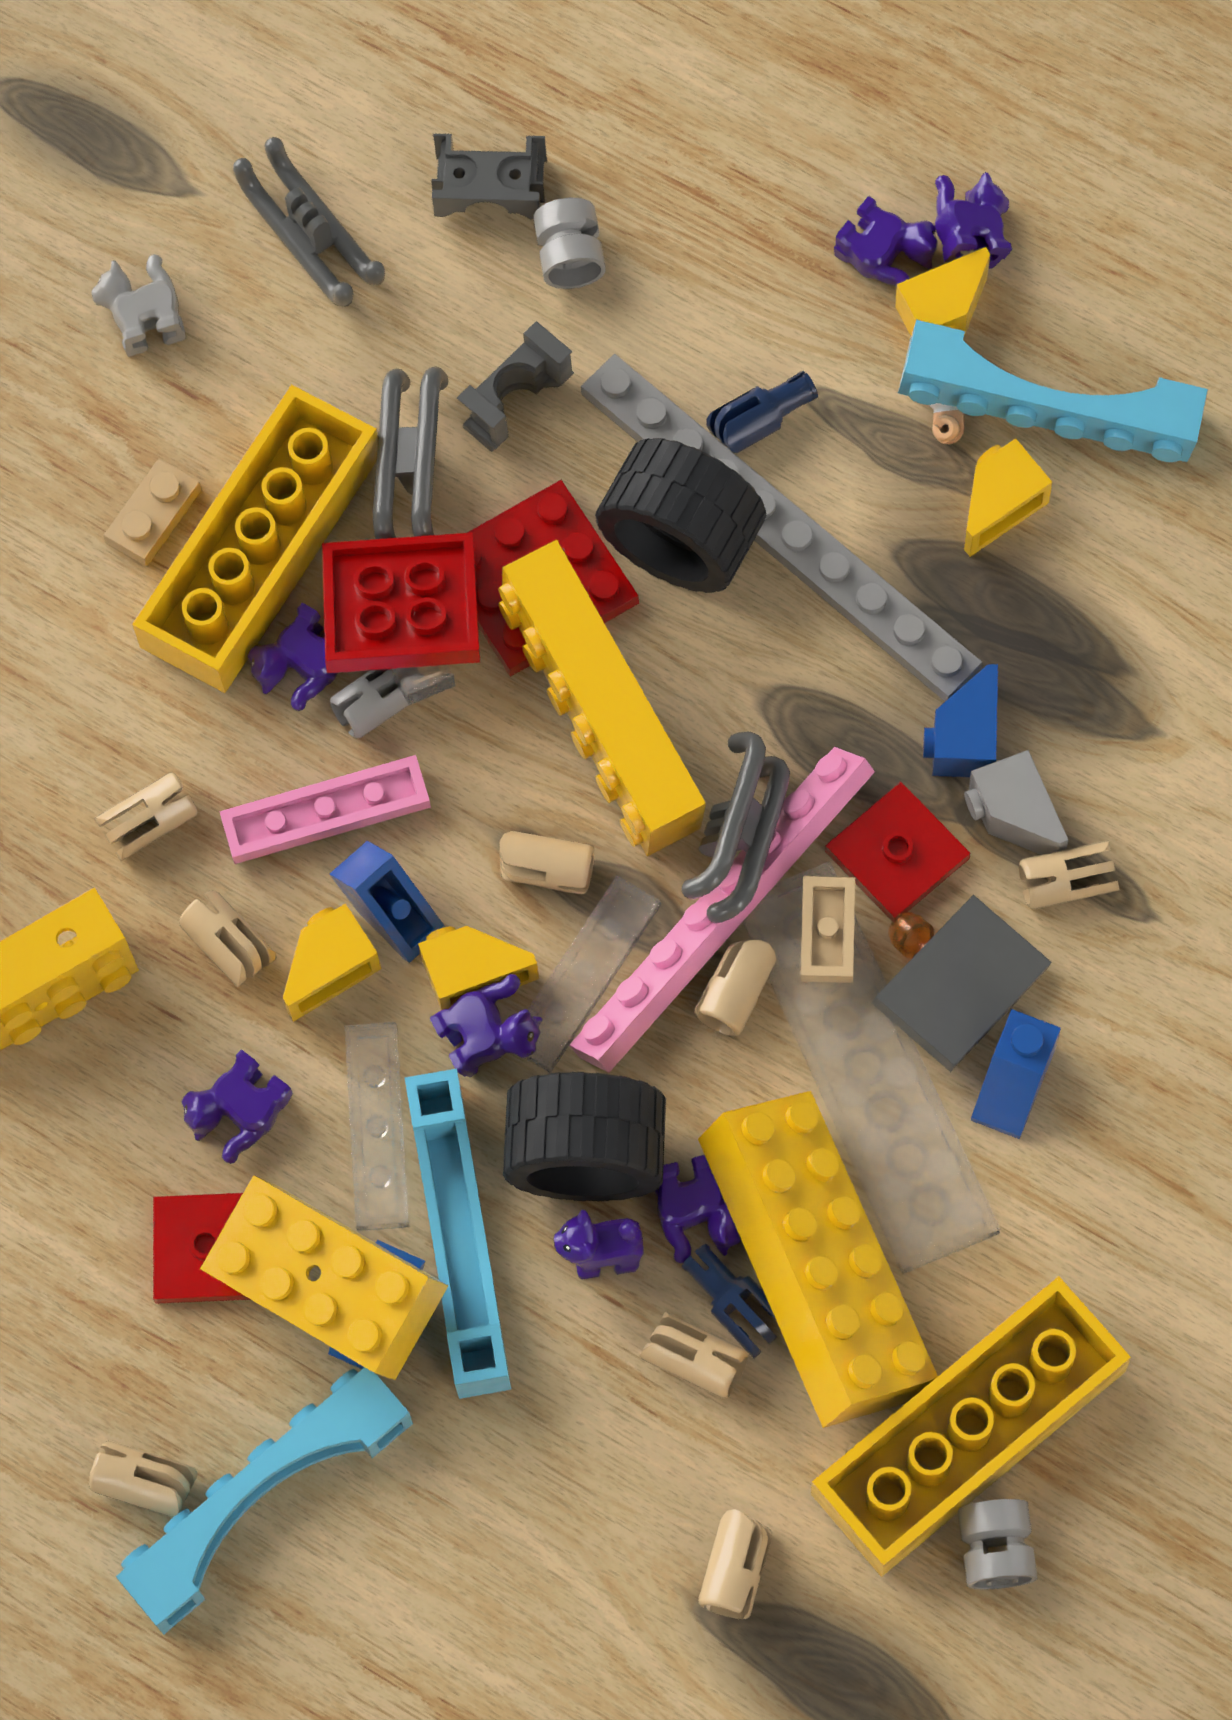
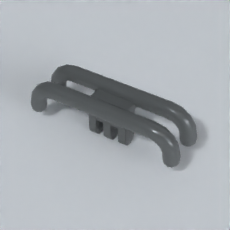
[233,137,385,307]
[373,366,449,539]
[682,732,790,923]

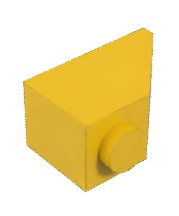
[895,247,990,336]
[964,438,1053,557]
[283,903,382,1022]
[418,926,540,1010]

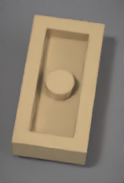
[103,458,202,567]
[800,876,855,983]

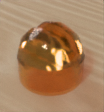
[888,912,934,958]

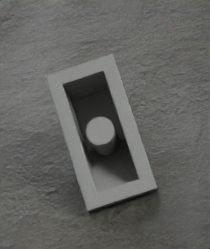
[964,750,1068,855]

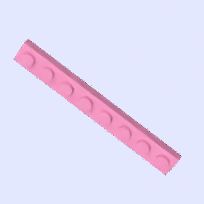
[569,747,875,1073]

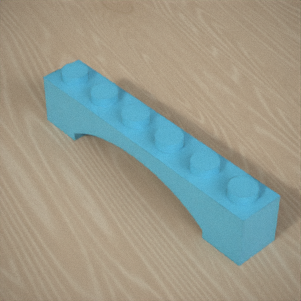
[898,320,1208,462]
[405,1068,512,1399]
[116,1367,413,1635]

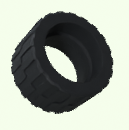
[595,438,767,593]
[503,1072,666,1202]

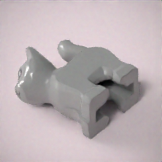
[91,254,186,357]

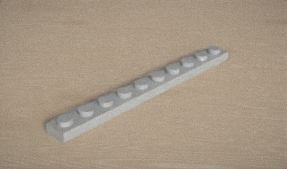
[581,354,982,701]

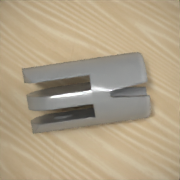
[330,667,431,738]

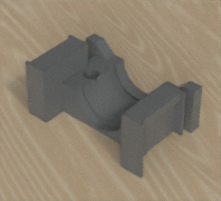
[431,133,547,219]
[457,321,574,452]

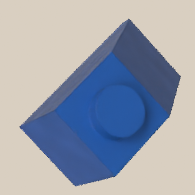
[923,664,998,777]
[330,841,445,963]
[971,1009,1061,1139]

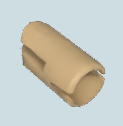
[94,772,198,861]
[500,831,595,895]
[1019,840,1120,909]
[179,890,277,987]
[694,940,776,1036]
[640,1311,748,1399]
[89,1440,198,1518]
[699,1509,773,1619]

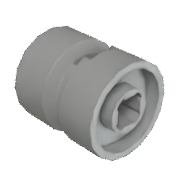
[533,197,606,289]
[958,1499,1037,1589]

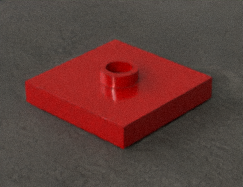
[825,782,971,923]
[153,1193,251,1304]

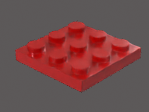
[467,479,639,677]
[322,532,480,673]

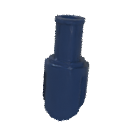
[706,370,818,454]
[682,1244,777,1359]

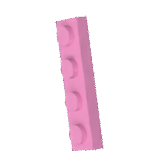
[219,755,431,864]

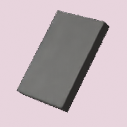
[872,895,1052,1072]

